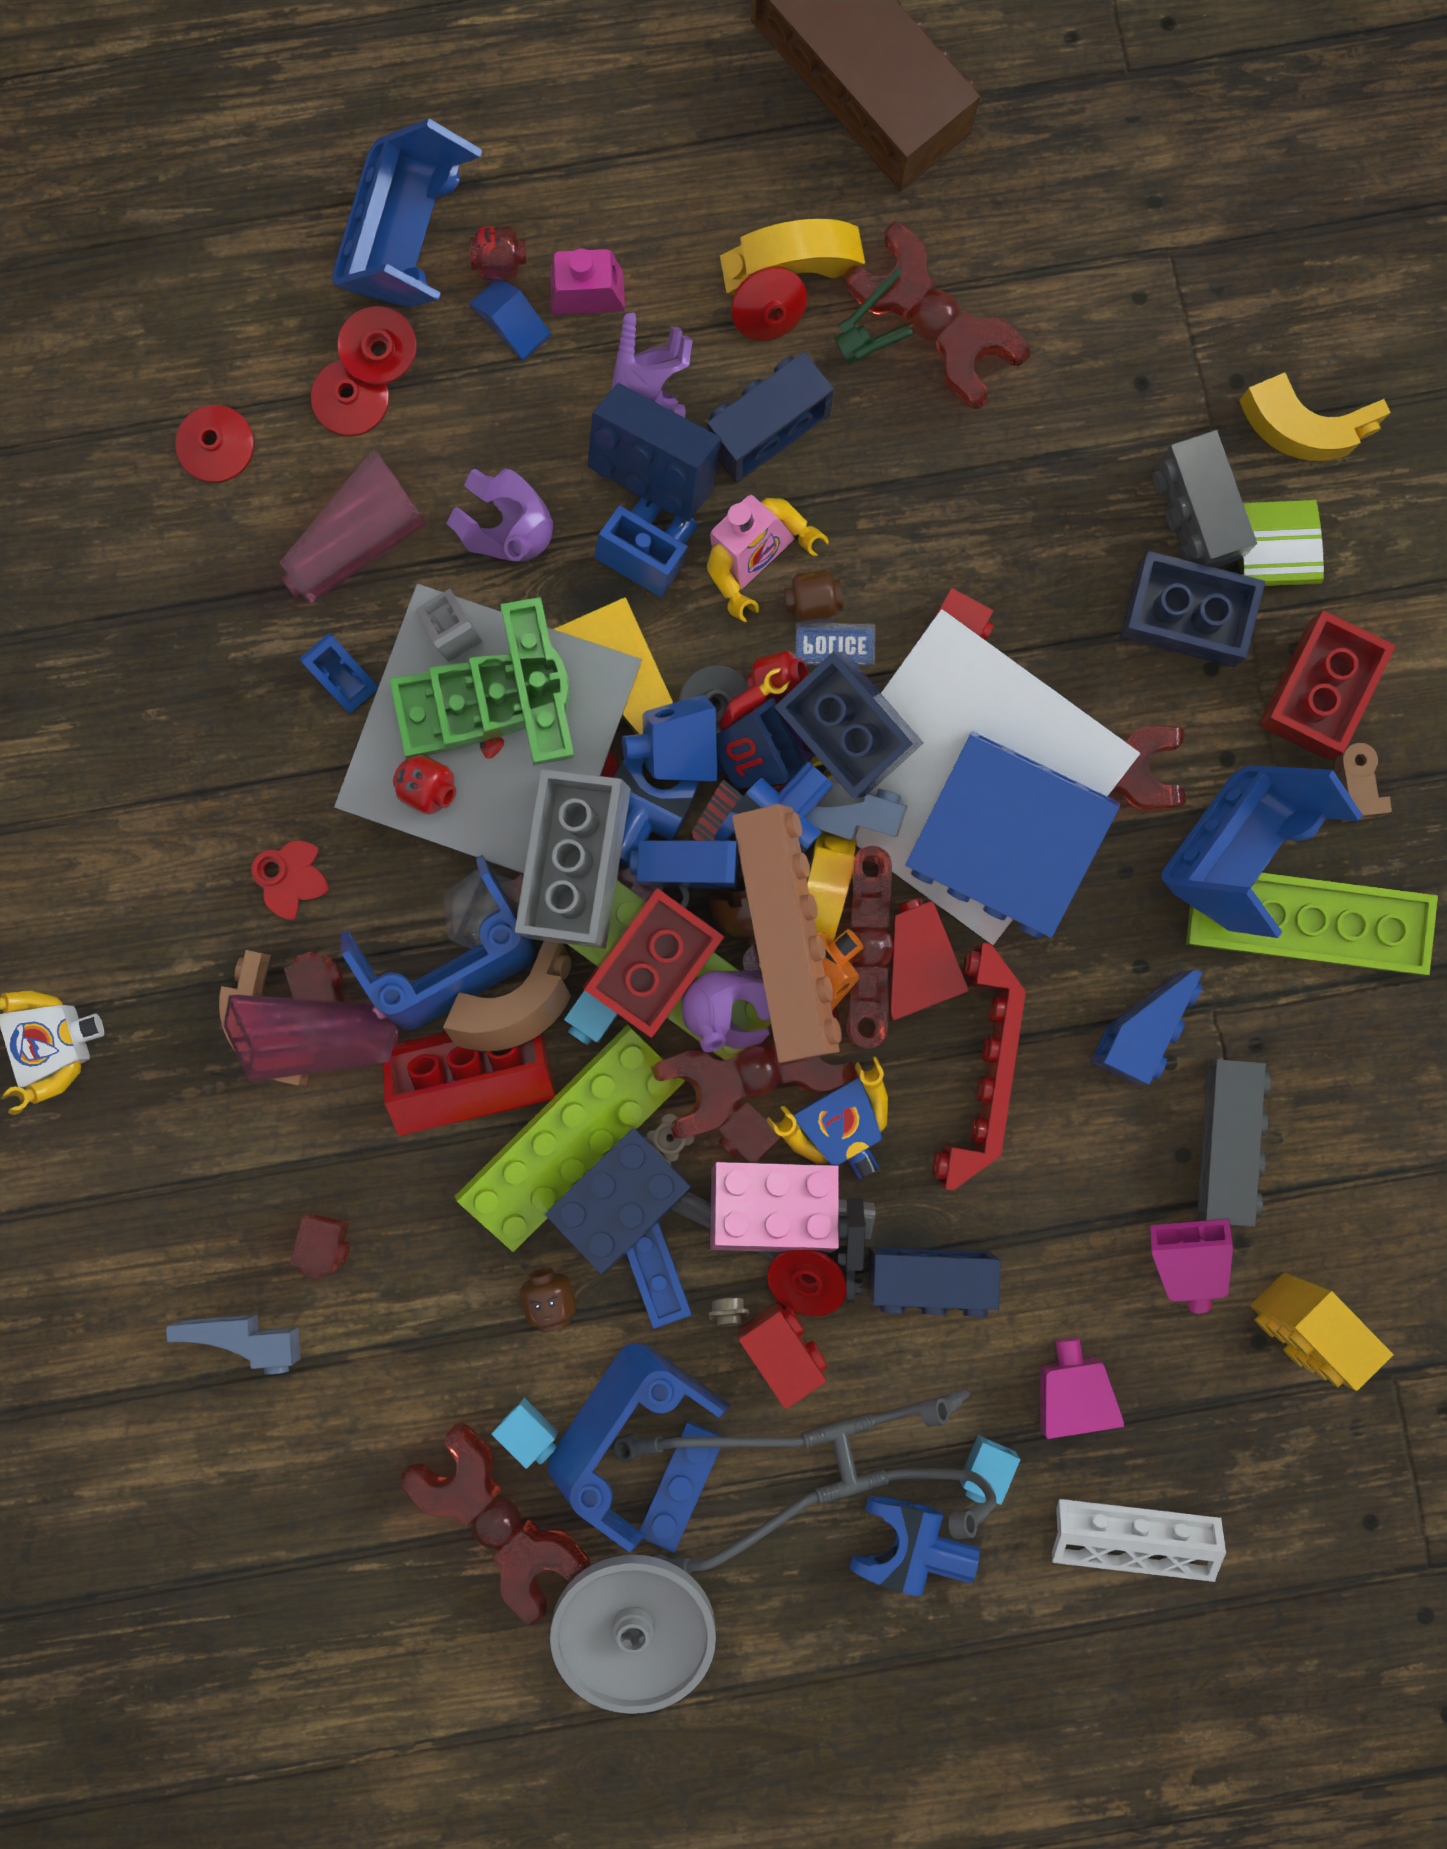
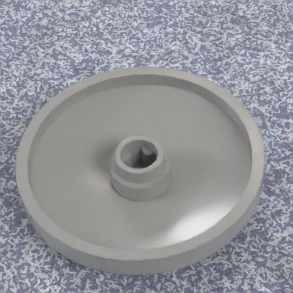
[550,1555,716,1714]

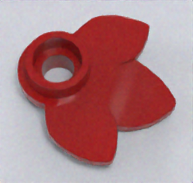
[251,841,329,920]

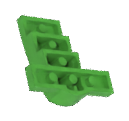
[389,597,574,766]

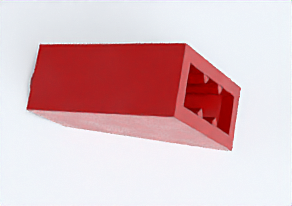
[888,898,969,1021]

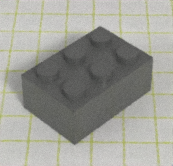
[1152,430,1257,569]

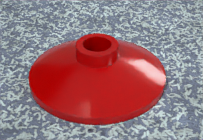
[731,266,807,341]
[338,306,417,385]
[311,360,389,436]
[175,405,254,483]
[767,1250,846,1317]

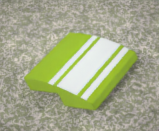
[1238,500,1324,586]

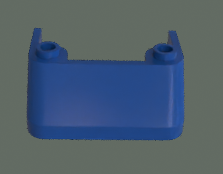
[332,118,482,307]
[1162,766,1362,938]
[340,855,536,1030]
[547,1343,732,1553]

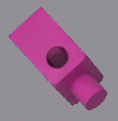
[549,248,625,315]
[1150,1219,1233,1314]
[1040,1337,1124,1439]

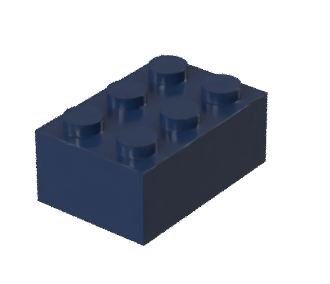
[707,351,834,484]
[587,383,722,522]
[1119,551,1265,667]
[775,651,924,799]
[545,1128,694,1275]
[868,1247,1001,1317]

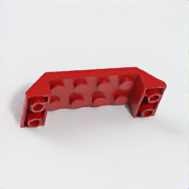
[932,943,1026,1190]

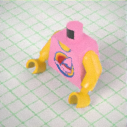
[707,495,829,622]

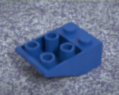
[1090,969,1202,1085]

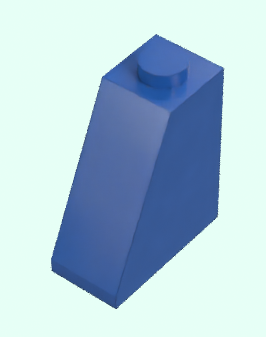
[630,841,738,890]

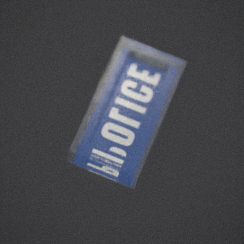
[795,623,875,666]

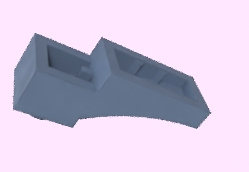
[806,788,908,840]
[166,1314,300,1374]

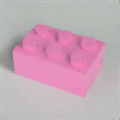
[710,1162,839,1253]

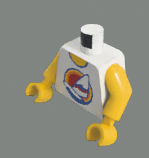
[0,991,104,1115]

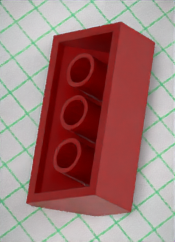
[382,1032,555,1136]

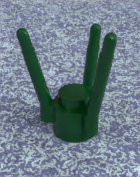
[834,269,917,366]

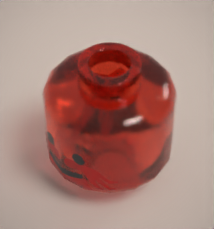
[470,226,526,280]

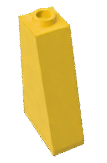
[554,597,673,734]

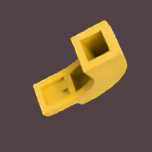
[720,219,865,295]
[1239,373,1391,461]
[807,830,857,941]

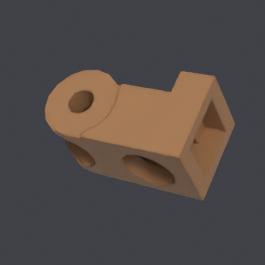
[1334,743,1392,822]

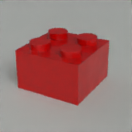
[738,1301,828,1410]

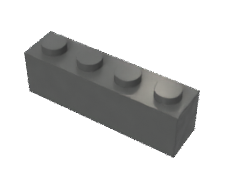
[1197,1059,1271,1227]

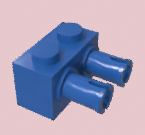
[594,496,698,598]

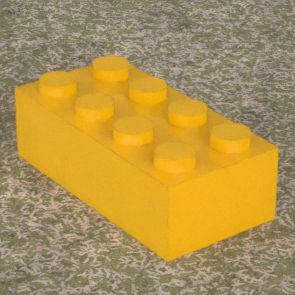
[1250,1272,1394,1391]

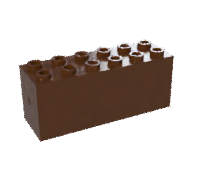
[751,0,980,192]

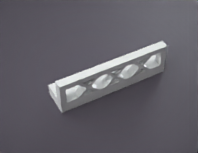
[1052,1499,1226,1582]

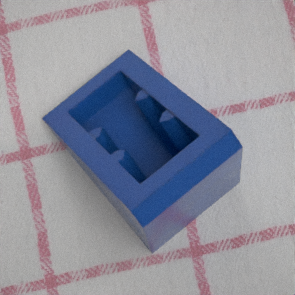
[469,277,551,361]
[299,632,378,714]

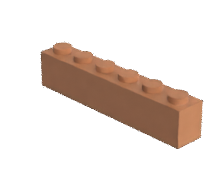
[732,804,842,1063]

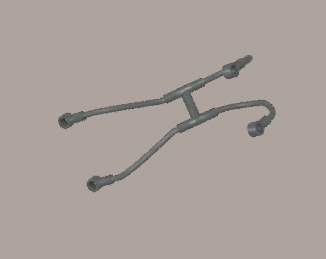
[614,1389,996,1575]

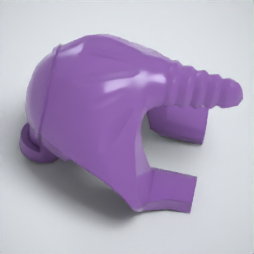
[612,313,693,418]
[446,468,553,562]
[682,970,770,1052]

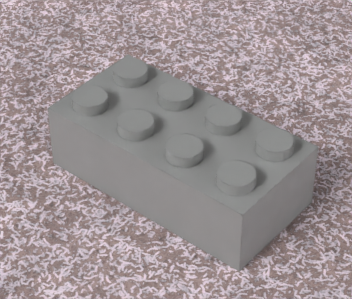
[515,769,631,949]

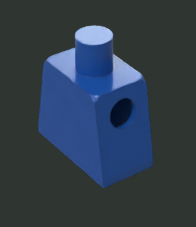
[622,695,717,781]

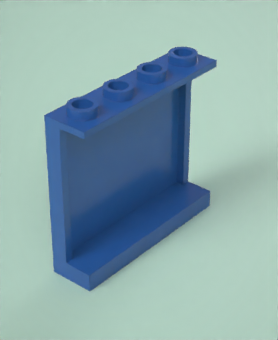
[905,731,1120,938]

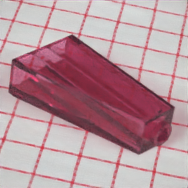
[279,450,426,604]
[223,995,398,1082]

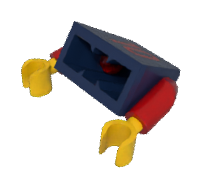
[716,668,832,792]

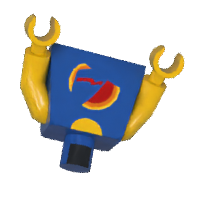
[767,1057,888,1179]

